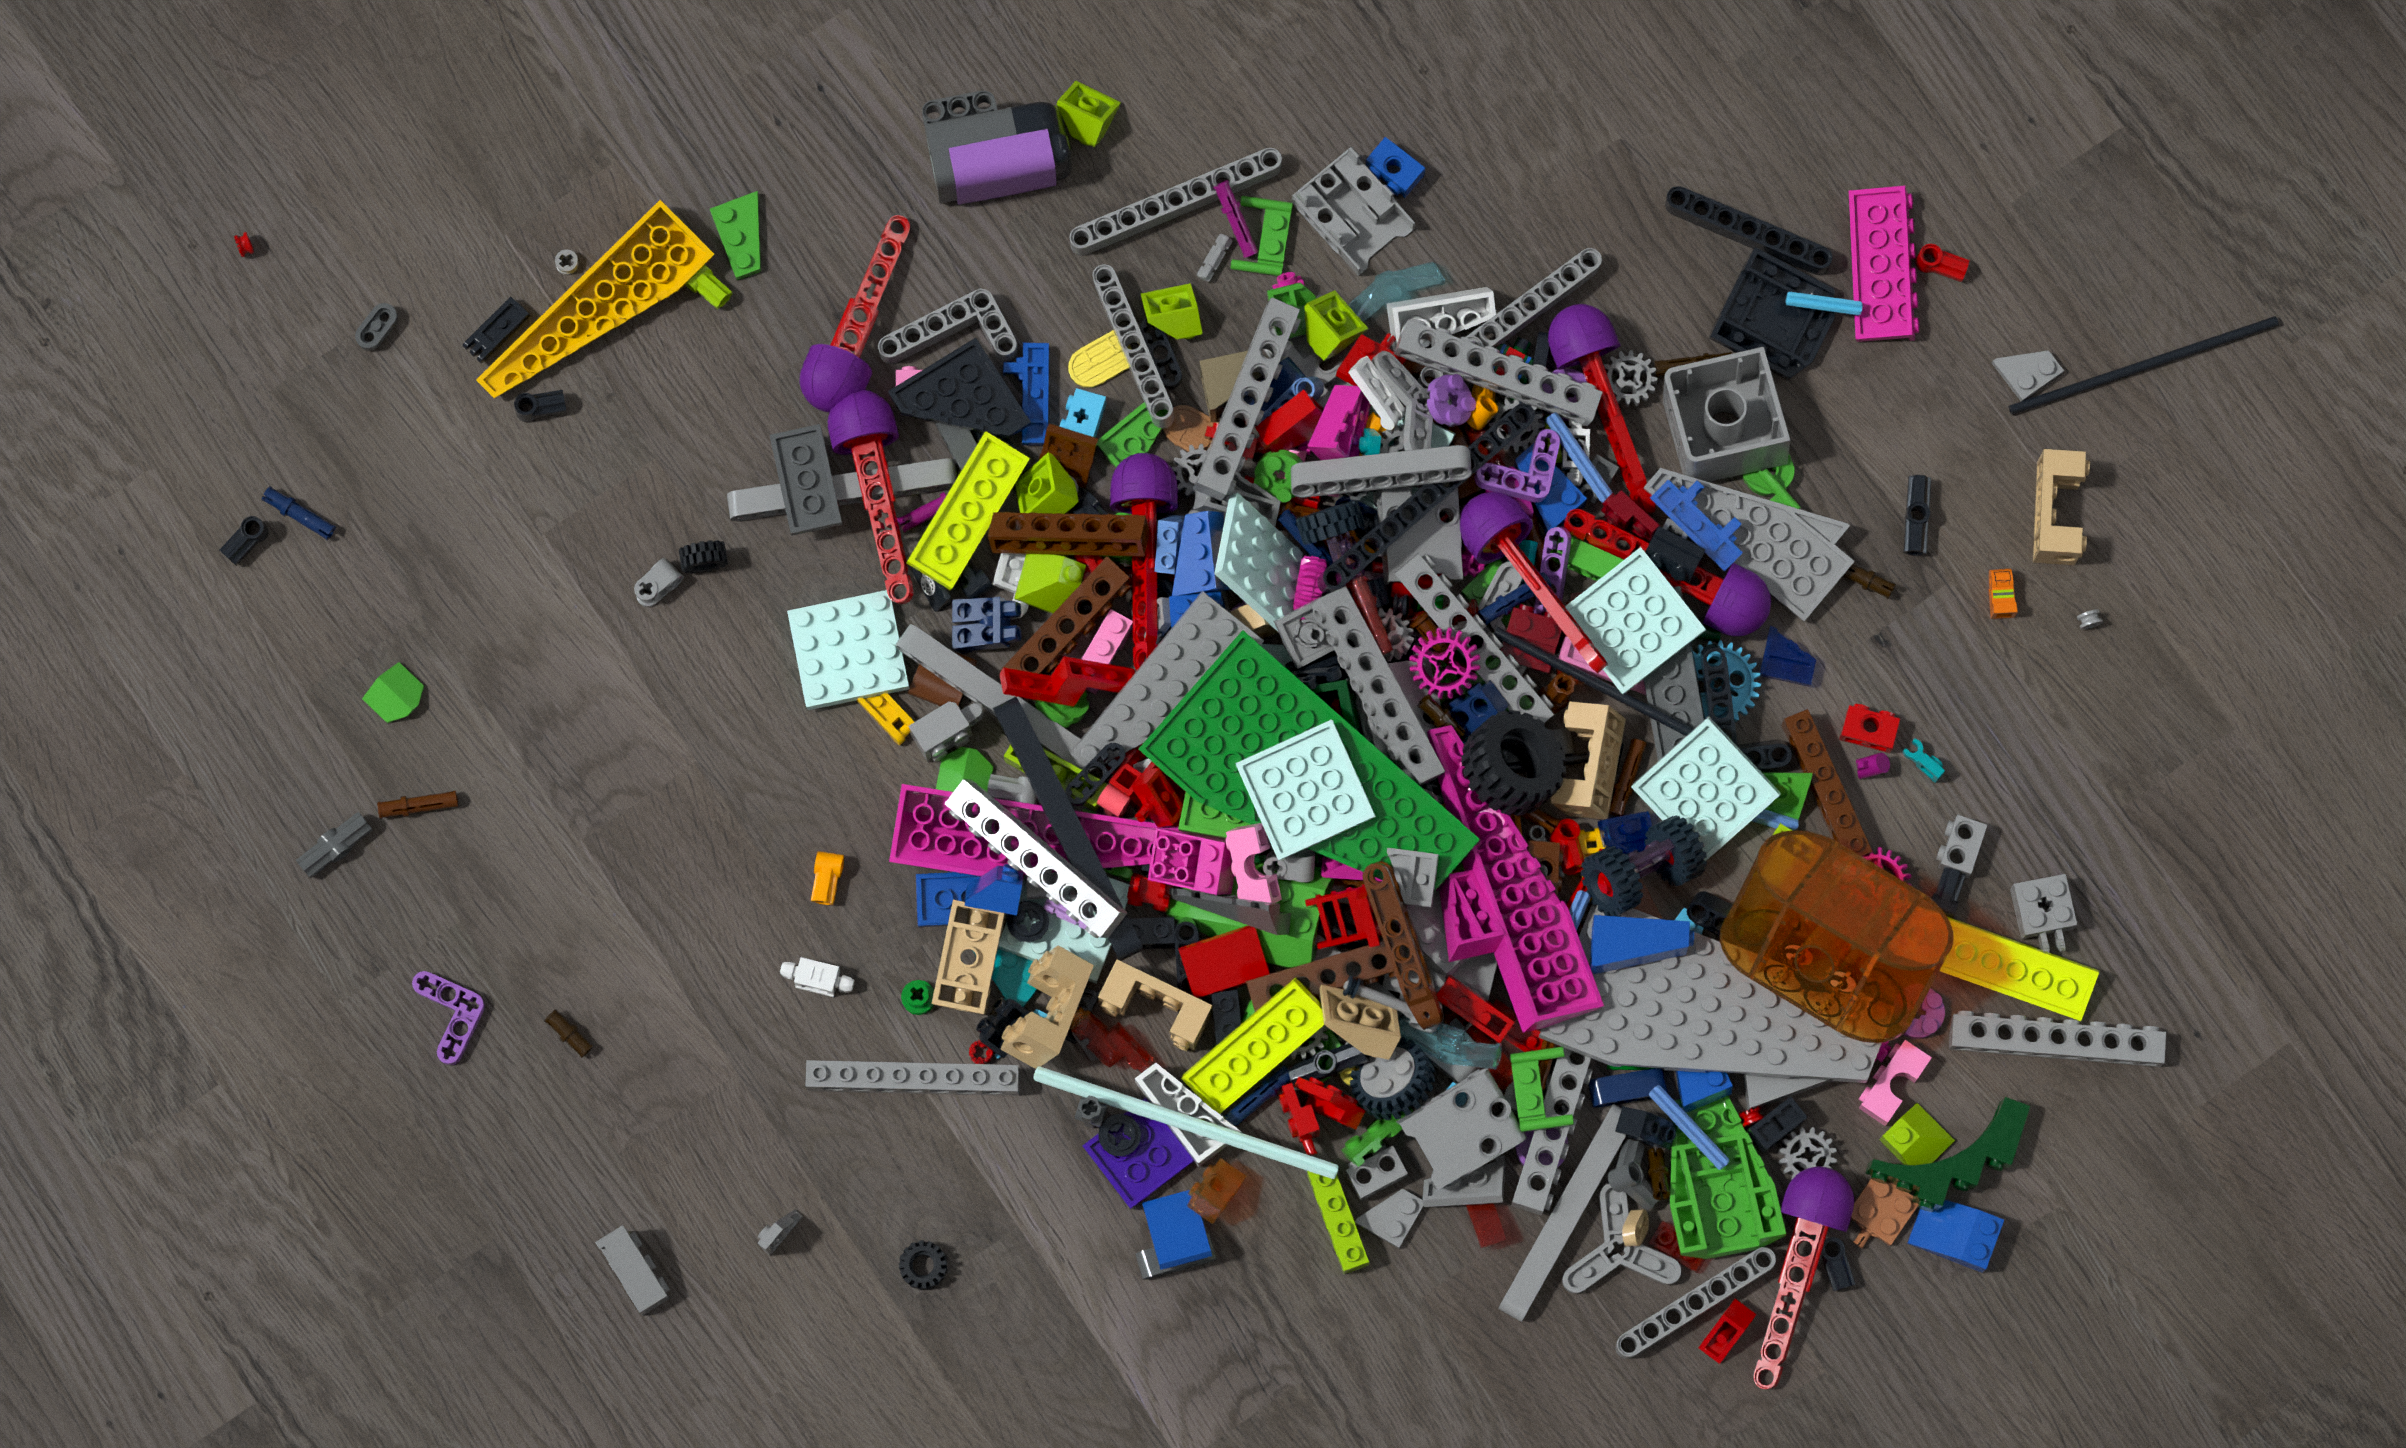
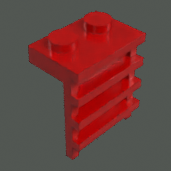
[1305,884,1382,949]

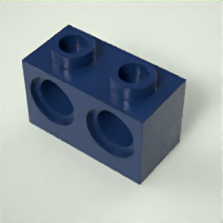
[1448,680,1509,740]

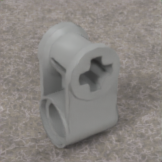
[634,558,684,607]
[1263,849,1315,882]

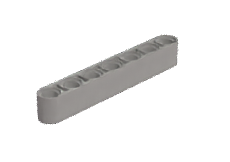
[1092,264,1175,428]
[1291,445,1471,497]
[1616,1247,1776,1359]

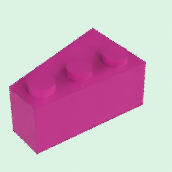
[1308,385,1371,460]
[1439,870,1505,962]

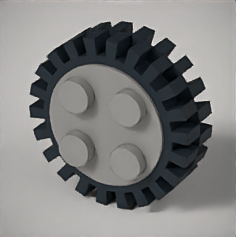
[1350,1037,1435,1120]

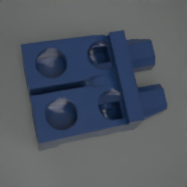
[952,597,1021,654]

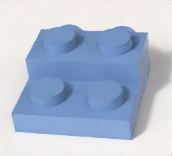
[1155,515,1185,574]

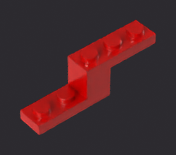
[999,656,1135,707]
[1436,975,1561,1052]

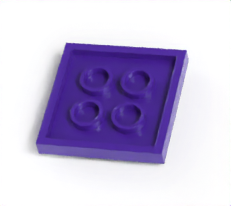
[1082,1098,1194,1210]

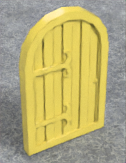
[1068,330,1132,388]

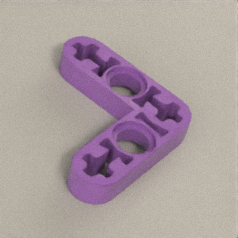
[1474,429,1560,503]
[412,971,485,1065]

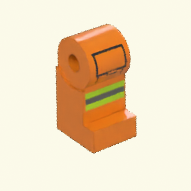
[1988,569,2018,619]

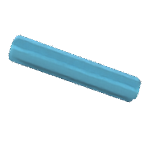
[1786,292,1863,315]

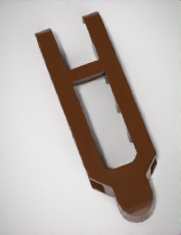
[1362,861,1443,1030]

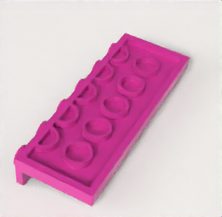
[1849,186,1919,342]

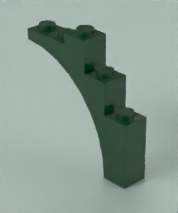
[1865,1097,2030,1212]

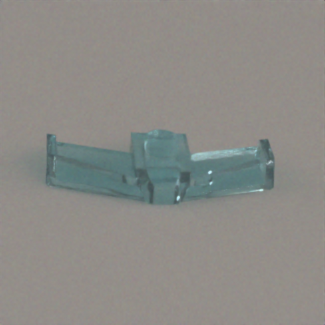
[1348,262,1445,323]
[1399,1014,1502,1069]

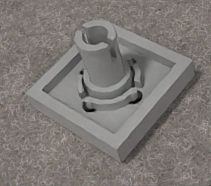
[1273,597,1334,668]

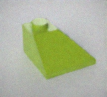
[1056,81,1121,147]
[1141,283,1202,339]
[1304,290,1368,361]
[1015,452,1079,514]
[1014,554,1086,614]
[1879,1103,1955,1165]

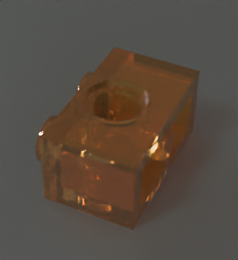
[1187,1158,1247,1224]

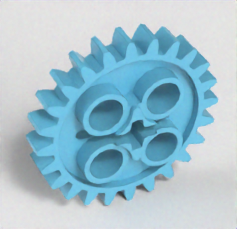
[1693,641,1761,722]

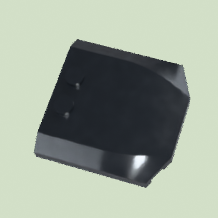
[1708,247,1835,380]

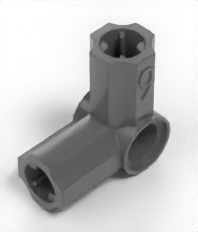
[1608,1139,1661,1210]

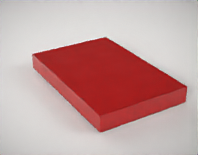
[1178,925,1270,998]

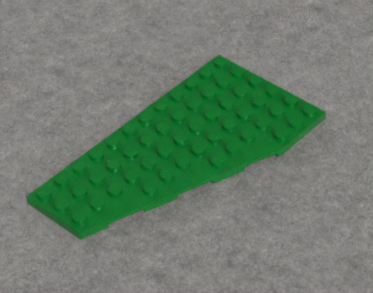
[1138,630,1481,892]

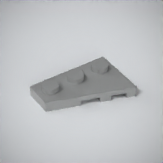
[1423,1156,1506,1207]

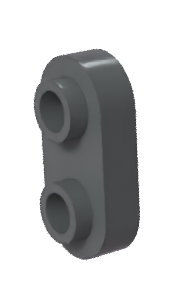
[355,303,398,351]

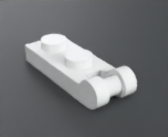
[1348,356,1406,430]

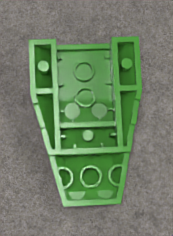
[1166,863,1335,968]
[1670,1096,1786,1259]

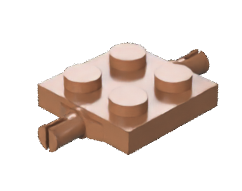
[1851,1179,1918,1249]

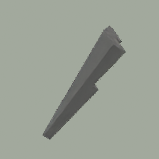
[1169,888,1291,935]

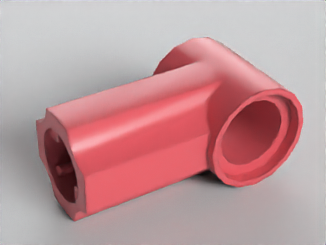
[1097,784,1131,818]

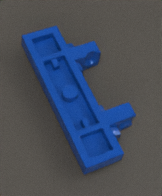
[1003,343,1049,446]
[1650,479,1743,571]

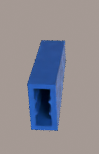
[1590,915,1694,974]

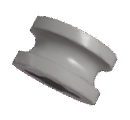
[555,249,579,275]
[2077,609,2103,630]

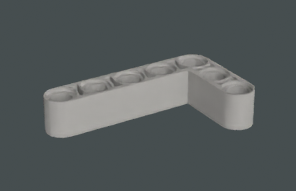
[878,289,1018,364]

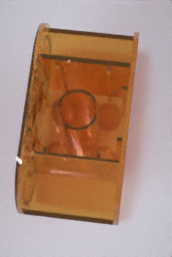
[1720,831,1954,1043]

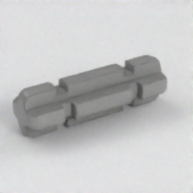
[1197,234,1232,282]

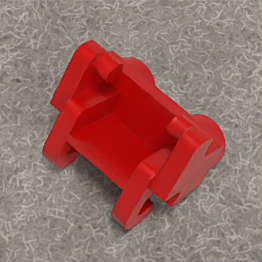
[1127,873,1174,912]

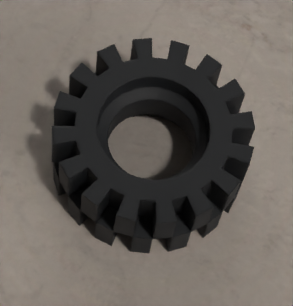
[679,540,728,574]
[899,1240,948,1290]

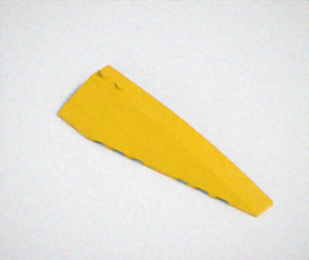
[476,200,715,399]

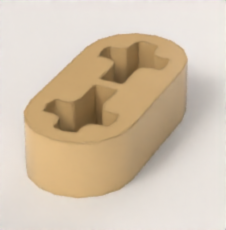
[1622,1209,1649,1247]

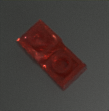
[1465,1203,1506,1249]
[1649,1221,1706,1273]

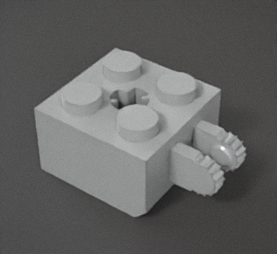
[909,702,984,762]
[2010,874,2077,952]

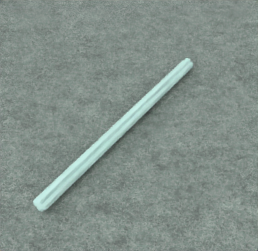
[1034,1066,1339,1179]

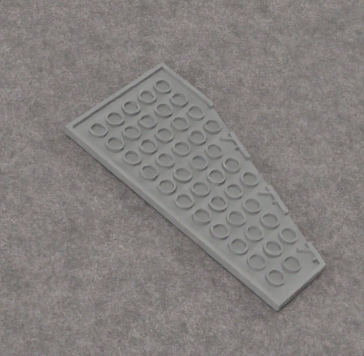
[1539,904,1894,1083]

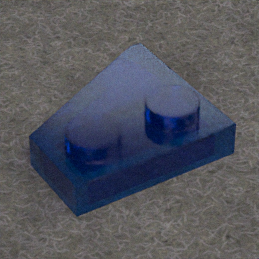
[1760,626,1816,687]
[1597,811,1652,861]

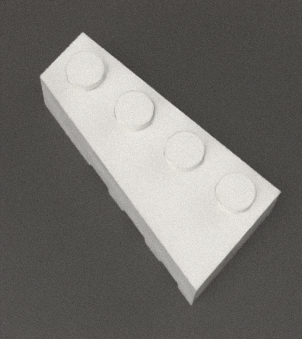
[1387,287,1496,352]
[1135,1063,1241,1167]

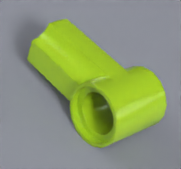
[685,265,732,310]

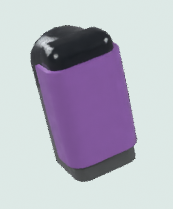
[922,91,1072,205]

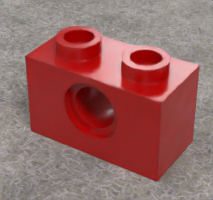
[1839,704,1900,754]

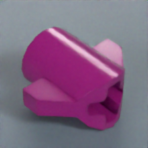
[1856,752,1890,780]

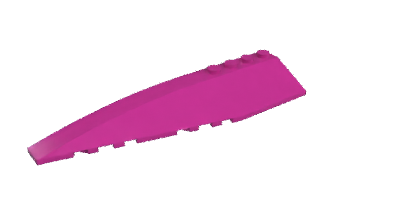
[1427,725,1604,1033]
[889,784,1188,876]

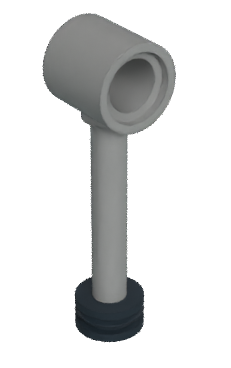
[1343,975,1443,1033]

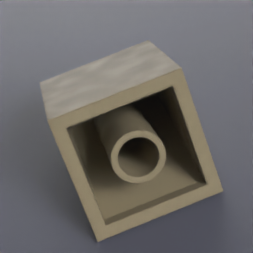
[1199,351,1267,422]

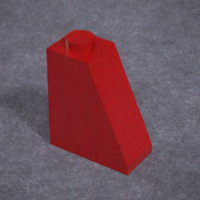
[1255,389,1324,452]

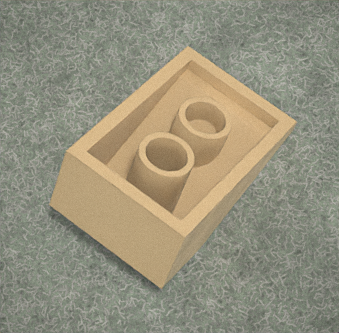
[1319,985,1401,1060]

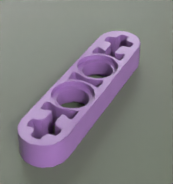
[1534,527,1571,615]

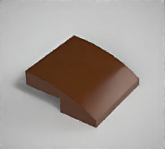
[1039,423,1098,489]
[908,651,977,707]

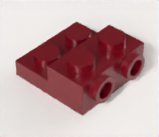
[1601,490,1659,543]
[1499,604,1562,674]

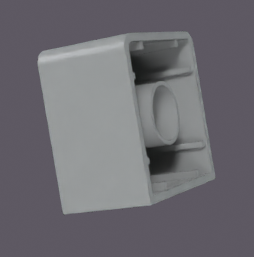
[1663,347,1790,482]

